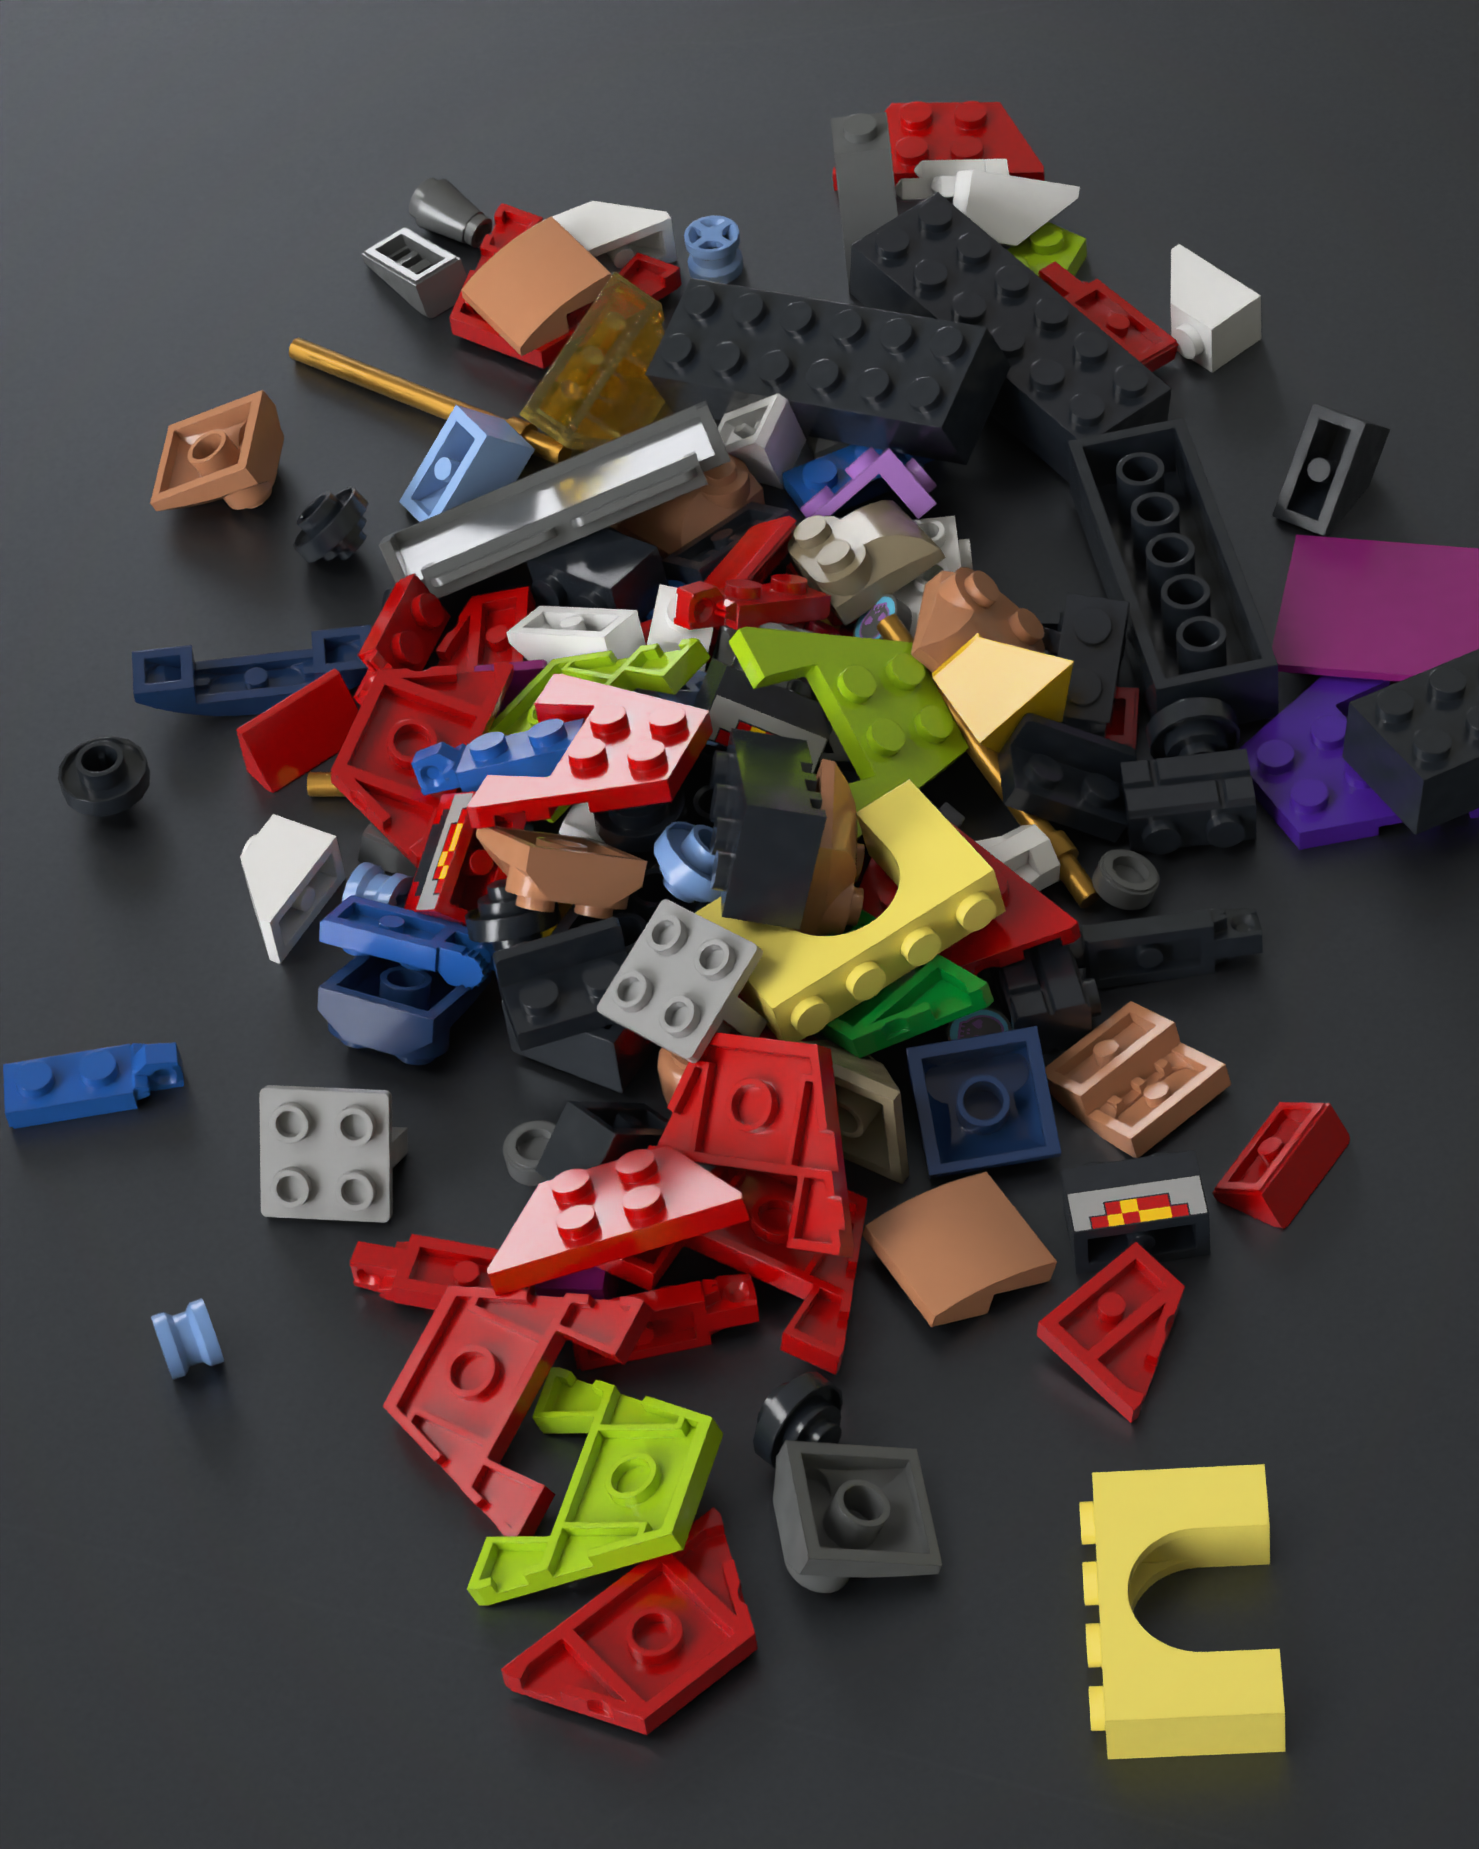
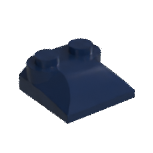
[317,955,492,1065]
[906,1026,1061,1179]

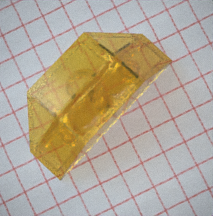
[519,271,665,451]

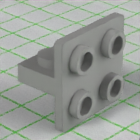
[597,899,768,1063]
[259,1085,408,1223]

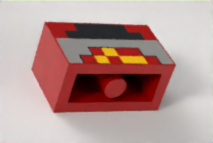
[404,791,527,927]

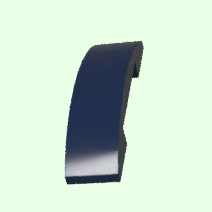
[132,625,371,716]

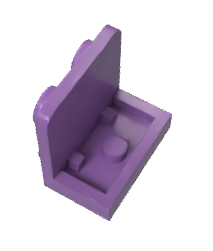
[800,446,937,520]

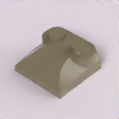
[788,500,946,626]

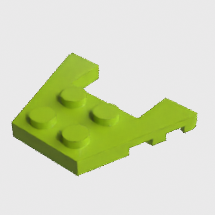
[728,627,969,840]
[488,638,711,823]
[467,1367,723,1606]

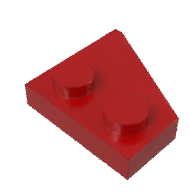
[1037,1242,1185,1423]

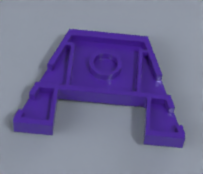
[1239,675,1479,850]

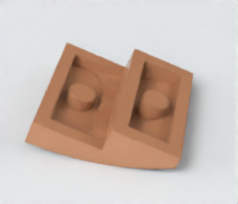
[461,216,614,356]
[1045,1001,1231,1158]
[862,1172,1057,1327]

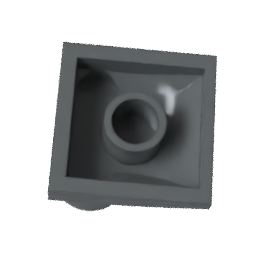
[773,1440,942,1593]

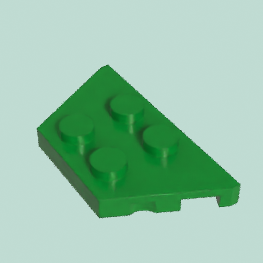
[817,910,994,1058]

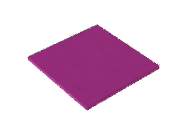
[1272,535,1479,682]

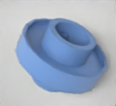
[654,822,721,903]

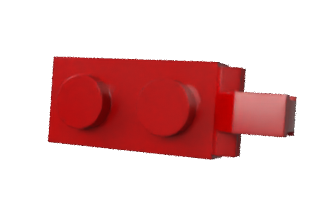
[1038,261,1179,372]
[353,573,451,706]
[674,574,831,630]
[350,1234,536,1310]
[572,1273,760,1371]

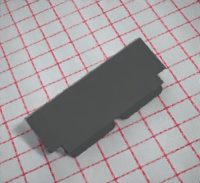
[379,400,731,599]

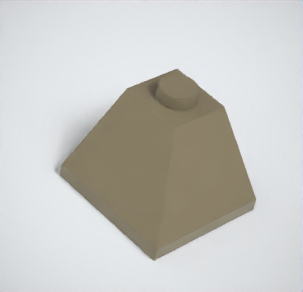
[797,1039,909,1184]

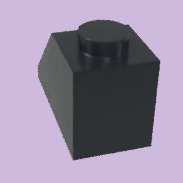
[1272,403,1390,537]
[535,1101,669,1180]

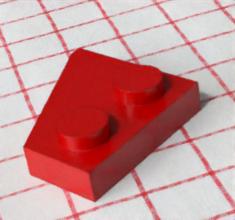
[436,586,536,673]

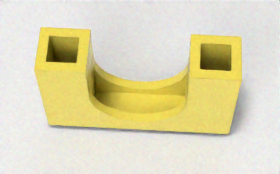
[695,779,1006,1042]
[1079,1464,1286,1760]

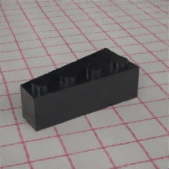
[709,728,827,930]

